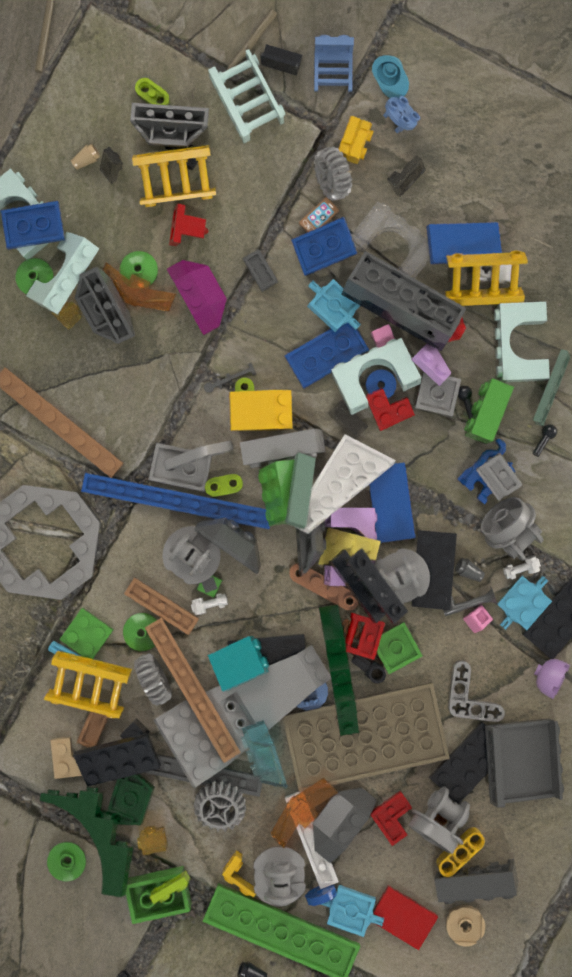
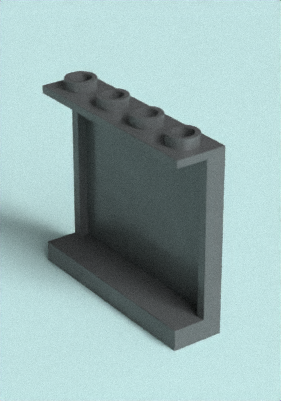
[485,718,564,808]

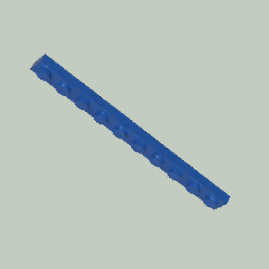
[81,473,270,529]

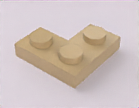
[50,737,82,779]

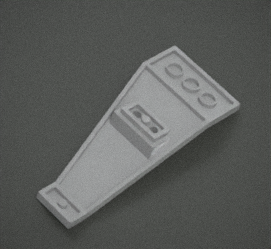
[153,645,331,788]

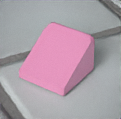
[371,324,394,348]
[463,604,493,633]

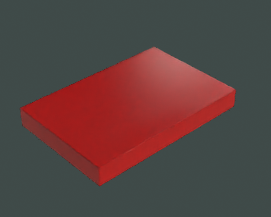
[373,885,438,950]

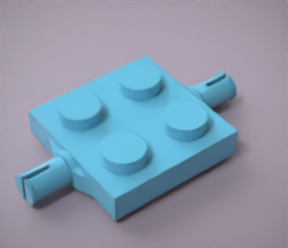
[307,279,361,332]
[497,576,552,630]
[321,885,384,937]

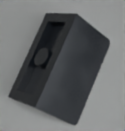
[260,44,302,76]

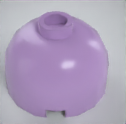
[534,659,570,699]

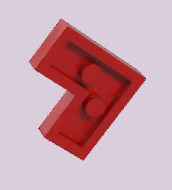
[365,388,415,431]
[370,790,412,846]

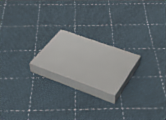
[148,443,212,492]

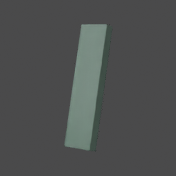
[533,349,571,426]
[285,452,316,529]

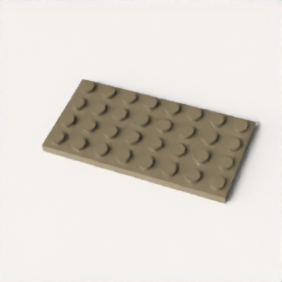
[283,682,450,792]

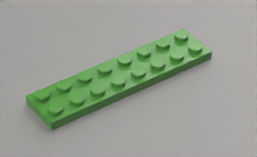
[203,883,360,977]

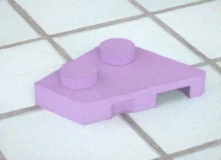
[411,344,451,386]

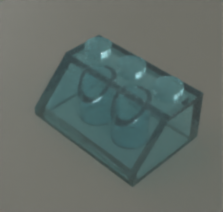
[241,720,288,788]

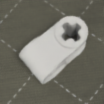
[480,265,512,284]

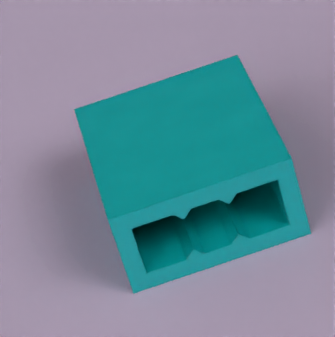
[208,636,269,692]

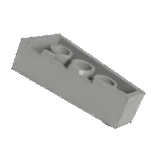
[240,429,326,468]

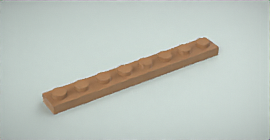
[0,368,124,478]
[145,618,241,763]

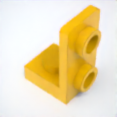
[222,850,256,897]

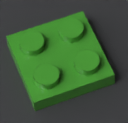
[59,608,114,659]
[377,621,422,674]

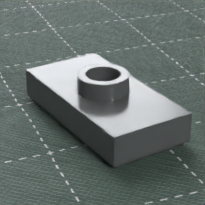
[242,249,278,292]

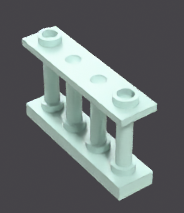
[208,49,286,143]

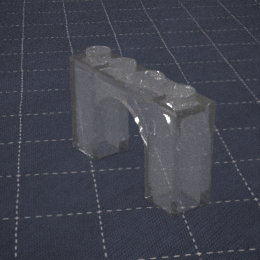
[351,201,430,279]

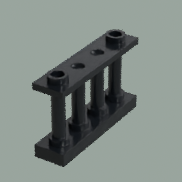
[329,548,408,624]

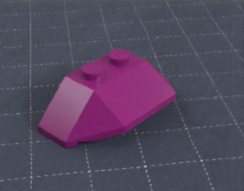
[166,260,227,336]

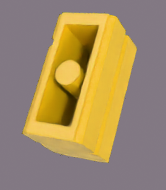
[338,116,374,164]

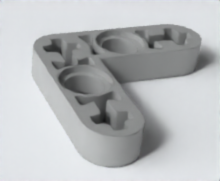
[163,440,234,471]
[448,660,505,722]

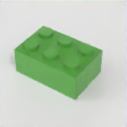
[464,378,514,444]
[258,459,295,526]
[126,866,192,924]

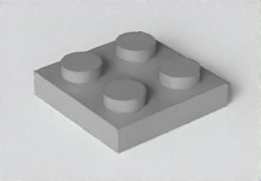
[415,371,461,417]

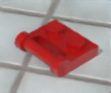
[345,613,385,660]

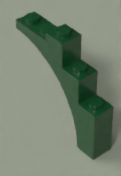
[319,605,359,736]
[40,787,133,897]

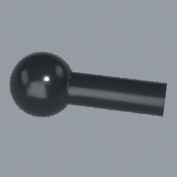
[458,386,474,420]
[533,424,557,457]

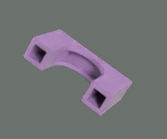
[324,508,377,586]

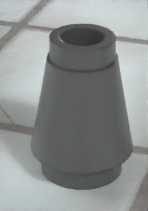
[455,558,485,582]

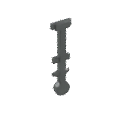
[204,363,257,393]

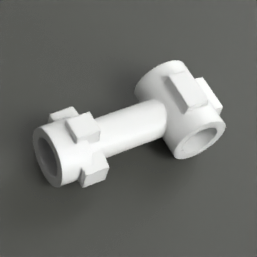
[503,555,541,579]
[191,593,228,616]

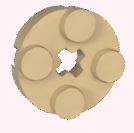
[446,905,485,947]

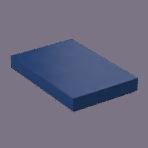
[1,201,65,250]
[292,217,358,276]

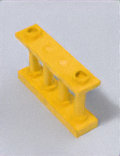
[132,145,216,207]
[445,250,528,306]
[44,651,132,718]

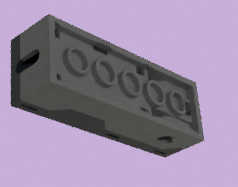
[341,251,466,351]

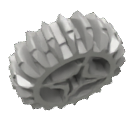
[314,146,353,201]
[134,653,172,706]
[194,780,246,832]

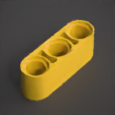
[436,827,485,877]

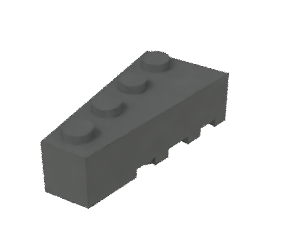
[434,859,518,904]

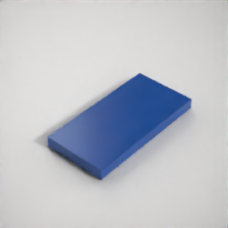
[426,222,502,264]
[284,322,369,389]
[369,462,415,543]

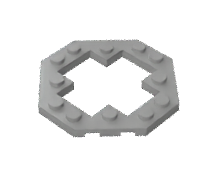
[0,485,101,600]

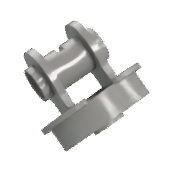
[481,497,544,561]
[163,526,221,584]
[374,548,430,604]
[408,787,470,854]
[253,846,306,906]

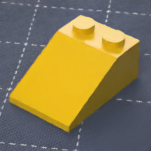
[229,390,293,431]

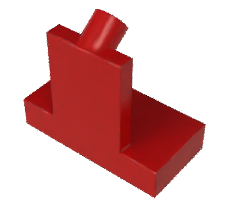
[169,204,208,246]

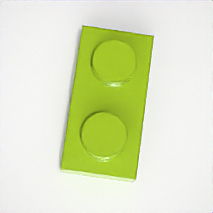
[150,871,190,904]

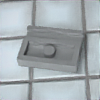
[476,453,522,501]

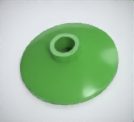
[120,251,158,289]
[16,258,54,294]
[123,613,157,651]
[47,842,86,882]

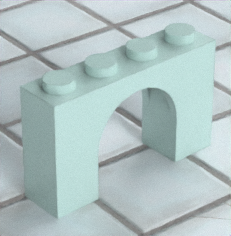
[0,168,49,260]
[26,232,99,314]
[494,302,550,382]
[331,338,421,415]

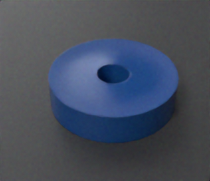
[365,370,396,399]
[305,884,337,906]

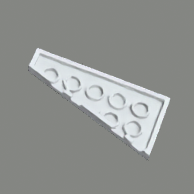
[296,434,396,534]

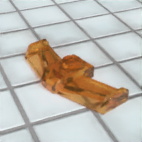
[103,262,177,312]
[270,778,338,849]

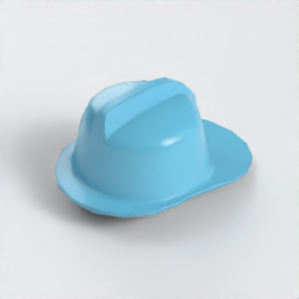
[372,55,409,98]

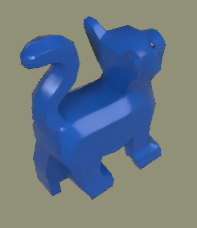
[457,439,517,505]

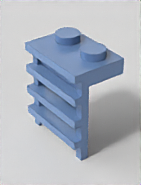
[314,35,354,92]

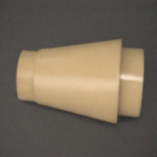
[71,144,100,170]

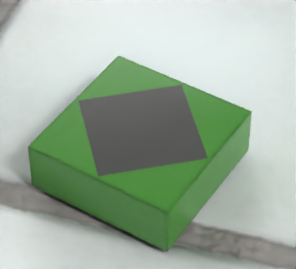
[197,575,222,598]

